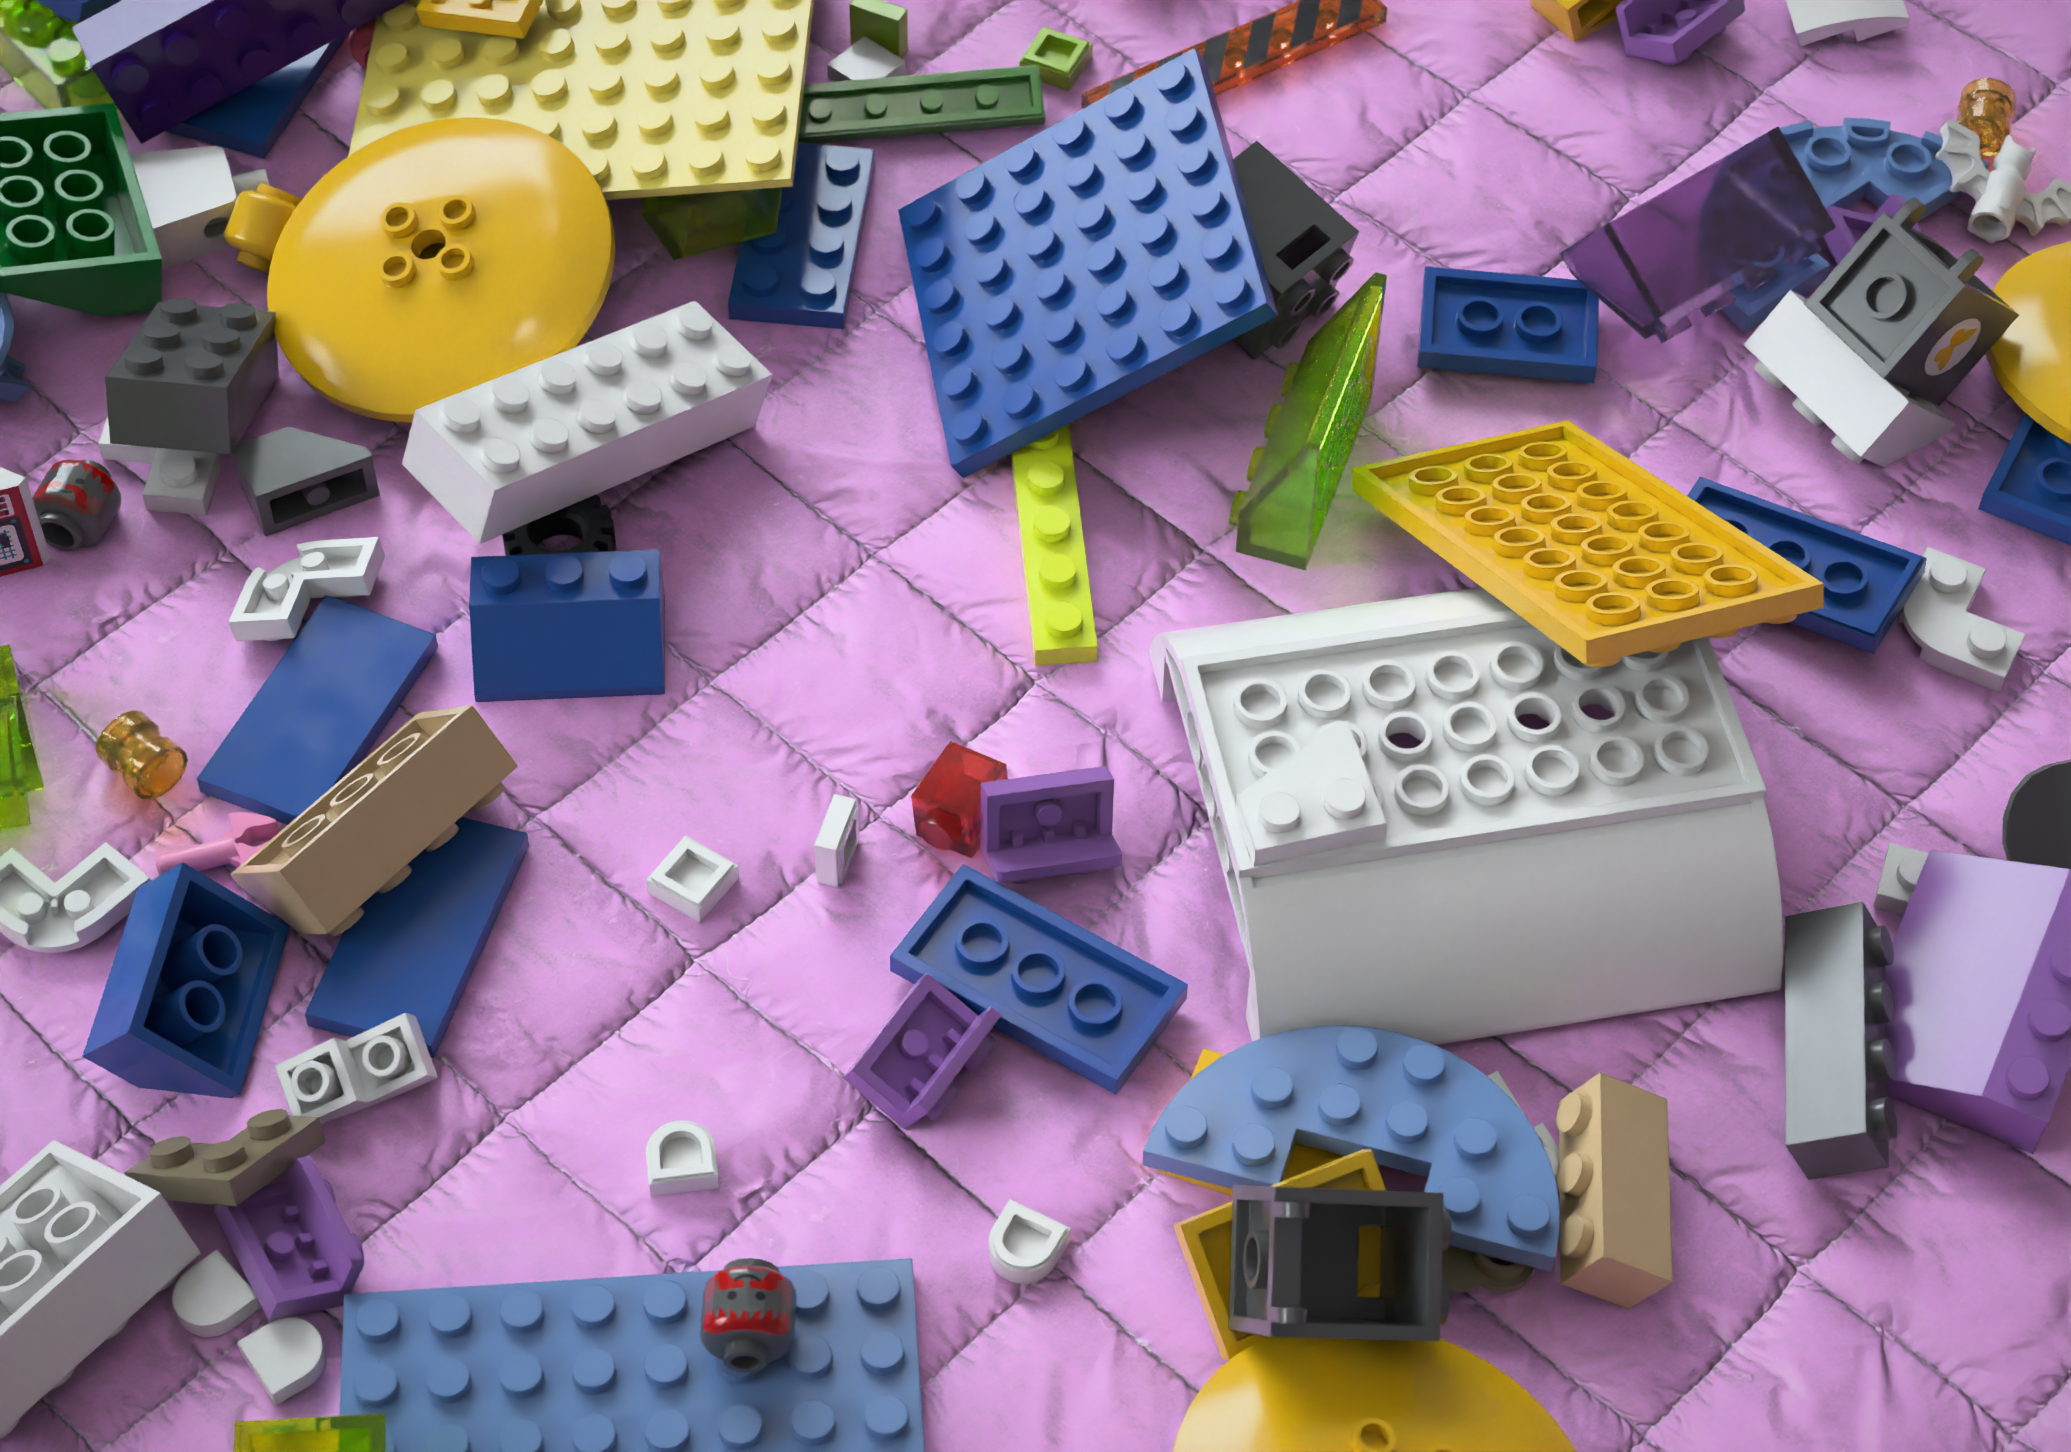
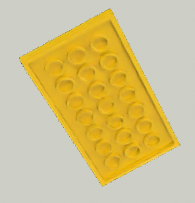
[1352,420,1824,667]

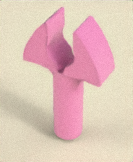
[156,812,279,875]

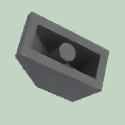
[232,427,380,536]

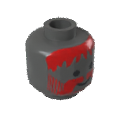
[32,459,121,551]
[700,1258,797,1373]

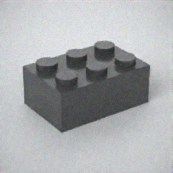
[105,298,279,454]

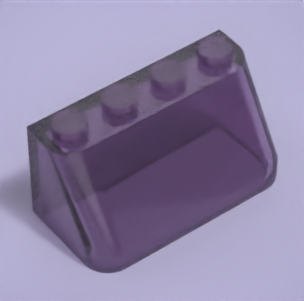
[1559,126,1836,344]

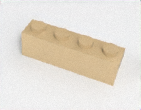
[230,705,518,936]

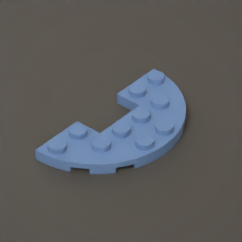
[1694,118,1989,333]
[1143,1025,1560,1272]

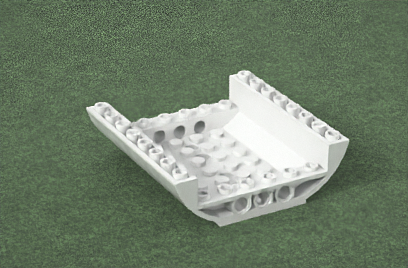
[1149,587,1783,1045]

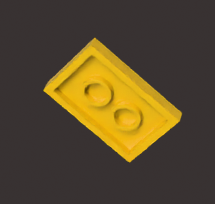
[1173,1149,1386,1360]

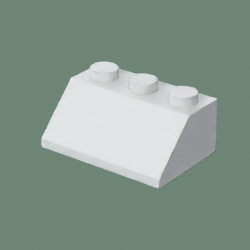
[1744,290,1956,467]

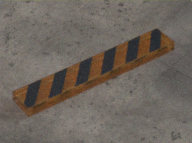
[1081,0,1387,109]

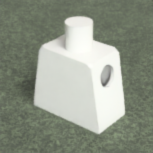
[130,146,270,269]

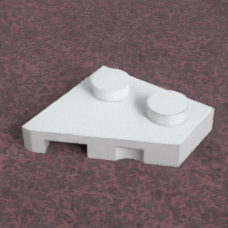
[1235,720,1387,866]

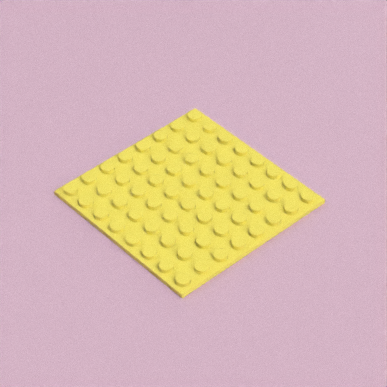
[348,0,814,200]

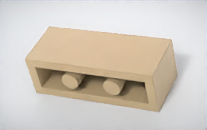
[1556,1072,1673,1309]

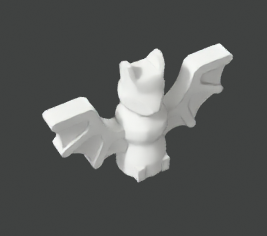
[1935,120,2071,244]

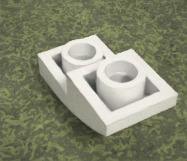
[1786,0,1911,47]
[275,1013,438,1124]

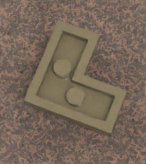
[124,1109,326,1206]

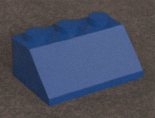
[469,549,665,702]
[82,863,290,1098]

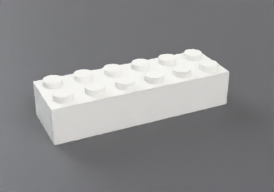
[402,301,773,544]

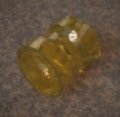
[1956,78,2017,157]
[96,710,188,799]

